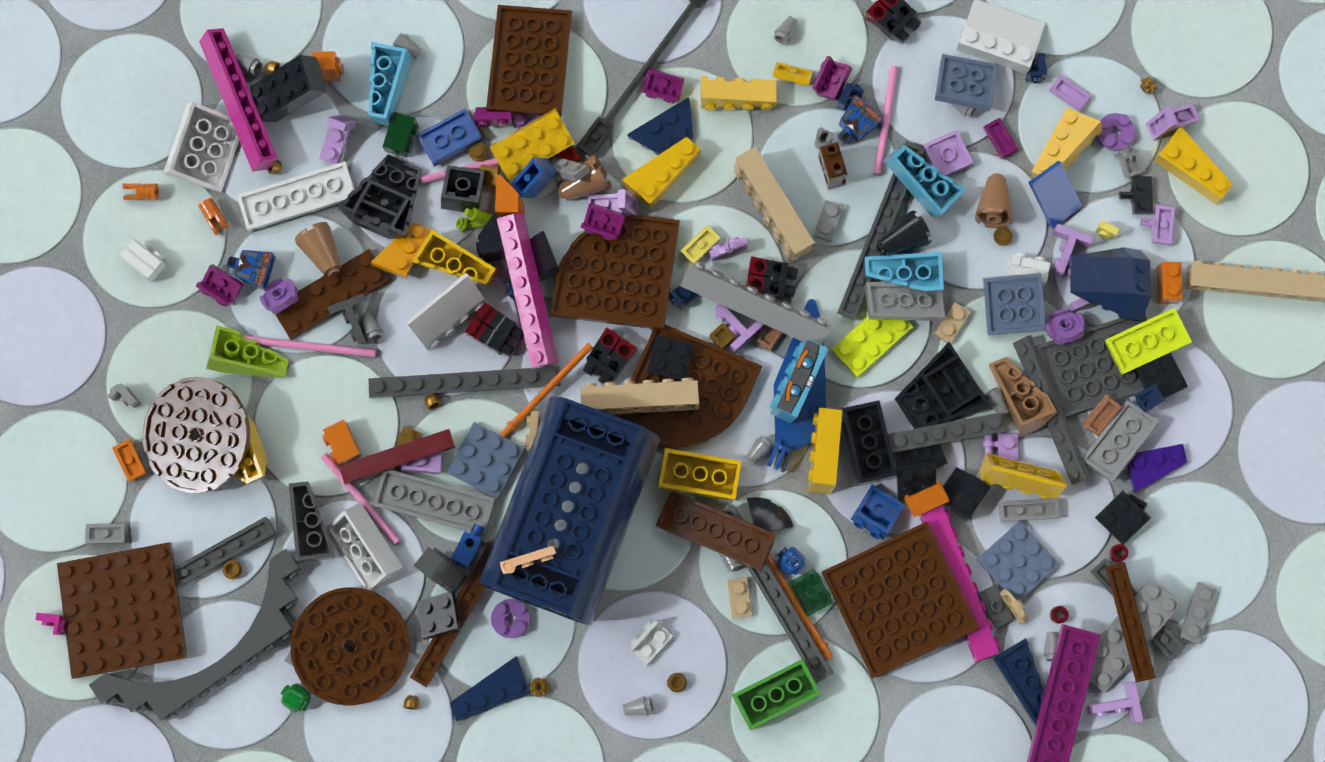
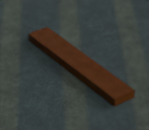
[1105,562,1156,683]

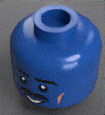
[777,547,806,576]

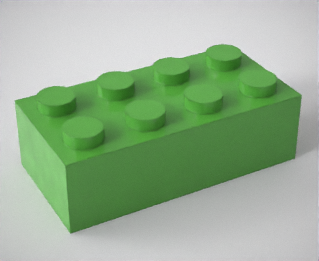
[732,659,821,730]

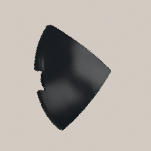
[747,497,794,532]

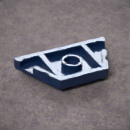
[627,97,693,156]

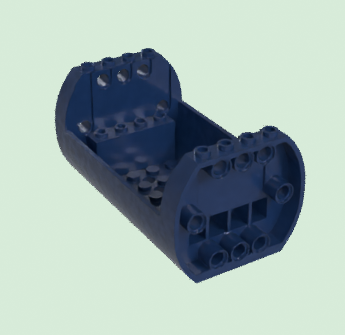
[479,396,660,626]

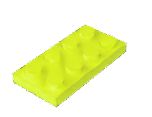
[1105,308,1192,375]
[831,316,913,378]

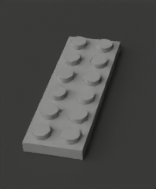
[373,470,496,536]
[1090,578,1182,693]

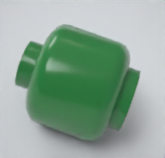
[280,683,310,713]

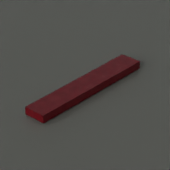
[339,429,456,485]

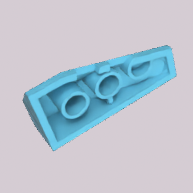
[865,252,944,292]

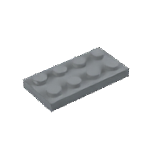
[865,282,945,321]
[1083,400,1159,483]

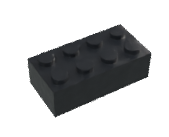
[250,55,327,123]
[841,400,897,486]

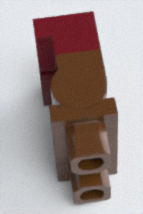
[818,142,847,190]

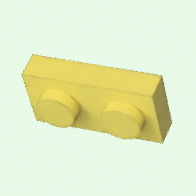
[680,225,721,263]

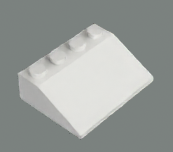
[956,0,1045,75]
[163,101,239,193]
[406,273,486,350]

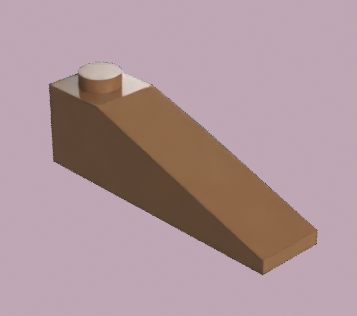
[989,357,1057,436]

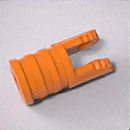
[122,183,159,200]
[198,198,229,235]

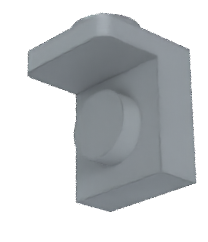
[1114,147,1144,178]
[107,383,141,408]

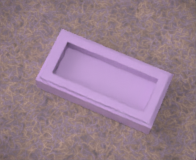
[1049,75,1091,112]

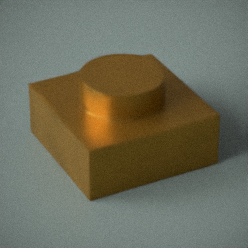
[480,165,500,186]
[709,323,736,349]
[396,426,422,445]

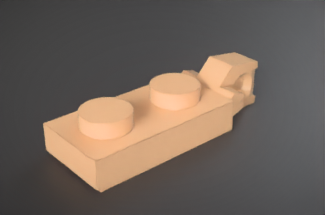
[500,546,557,574]

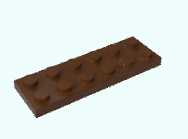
[275,249,389,340]
[655,491,777,571]

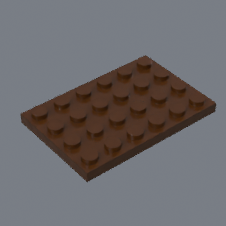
[486,5,572,117]

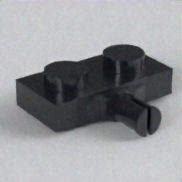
[1118,176,1153,215]

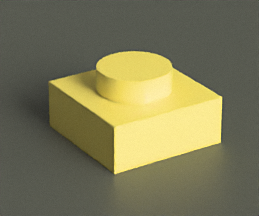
[1095,220,1119,240]

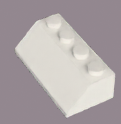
[326,503,402,591]

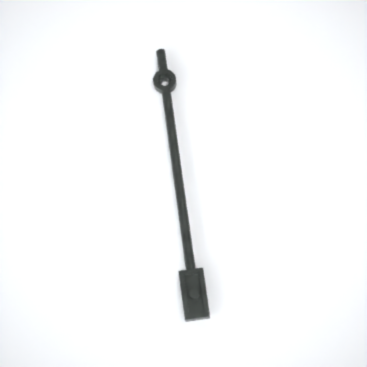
[577,0,707,157]

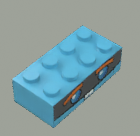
[769,338,828,423]

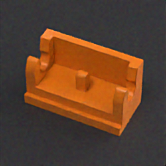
[904,480,949,517]

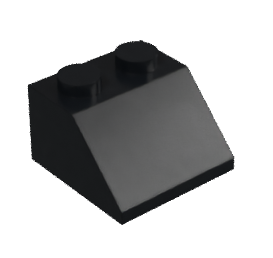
[441,165,485,212]
[475,213,506,262]
[530,231,559,281]
[942,467,991,521]

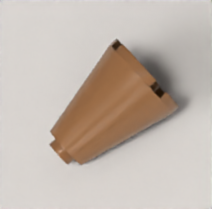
[557,155,612,201]
[975,173,1013,228]
[295,222,341,277]

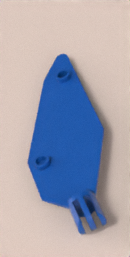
[767,299,826,473]

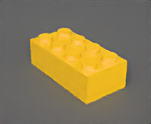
[490,108,575,180]
[658,448,742,502]

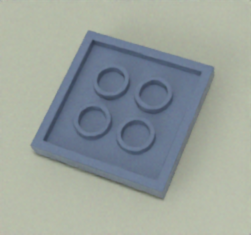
[934,54,997,111]
[983,272,1046,335]
[446,422,525,500]
[976,521,1060,600]

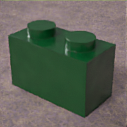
[382,112,419,158]

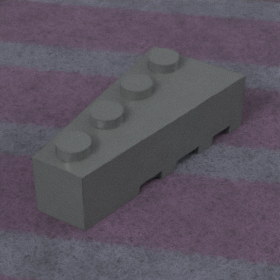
[289,481,336,563]
[413,547,467,593]

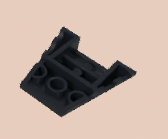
[337,154,422,239]
[895,341,991,429]

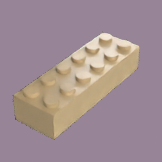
[734,146,814,263]
[580,378,699,415]

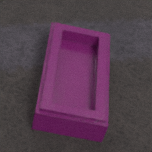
[983,118,1019,160]

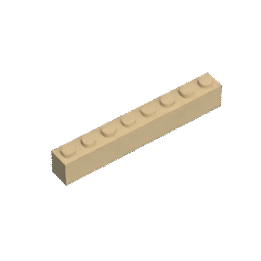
[1186,261,1325,302]

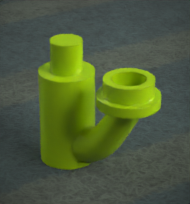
[456,208,493,231]

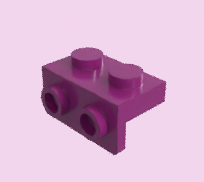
[812,56,852,101]
[642,68,685,104]
[473,107,513,128]
[580,203,626,240]
[196,264,244,306]

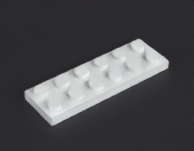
[237,161,354,232]

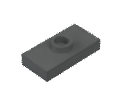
[977,584,1014,628]

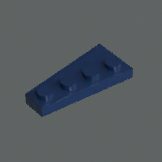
[993,638,1044,727]
[450,656,530,721]

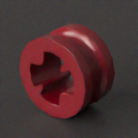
[1109,544,1128,562]
[1050,606,1069,624]

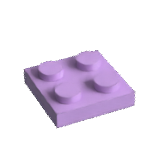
[922,130,973,176]

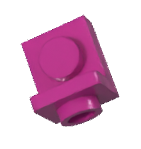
[35,613,66,635]

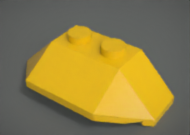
[234,415,267,484]

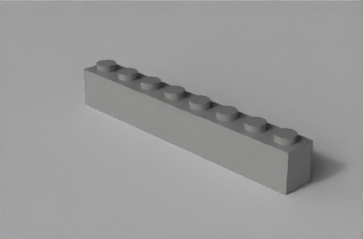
[680,262,831,345]

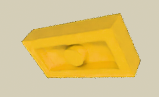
[773,62,813,86]

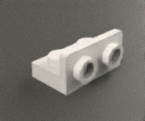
[629,620,673,665]

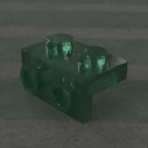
[788,569,833,617]

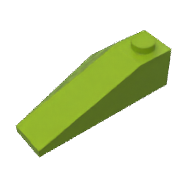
[206,325,289,378]

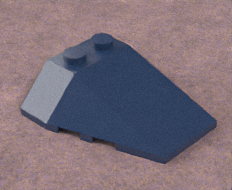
[1070,247,1151,322]

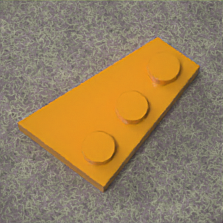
[371,222,430,279]

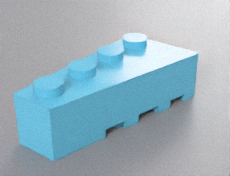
[368,42,412,126]
[884,145,966,218]

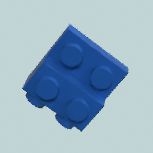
[851,484,905,540]

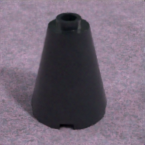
[876,210,932,256]

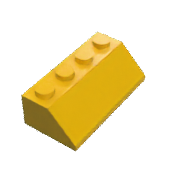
[979,453,1067,499]

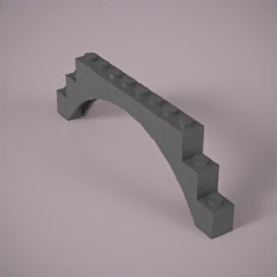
[89,548,302,721]

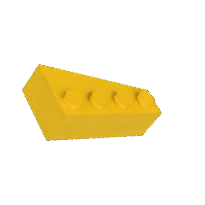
[701,76,777,111]
[1031,108,1103,178]
[1154,126,1232,204]
[622,137,701,209]
[412,229,499,287]
[807,408,842,494]

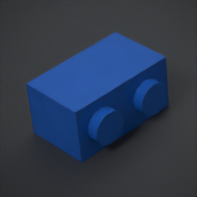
[511,157,557,198]

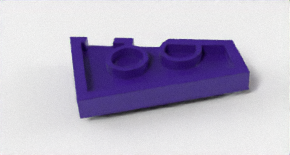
[1127,444,1187,493]

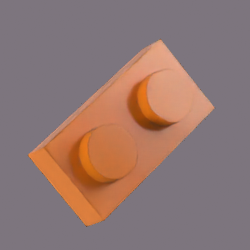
[112,439,148,482]

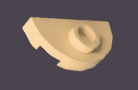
[1000,589,1027,624]

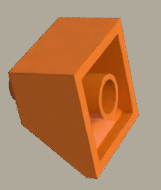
[495,175,525,218]

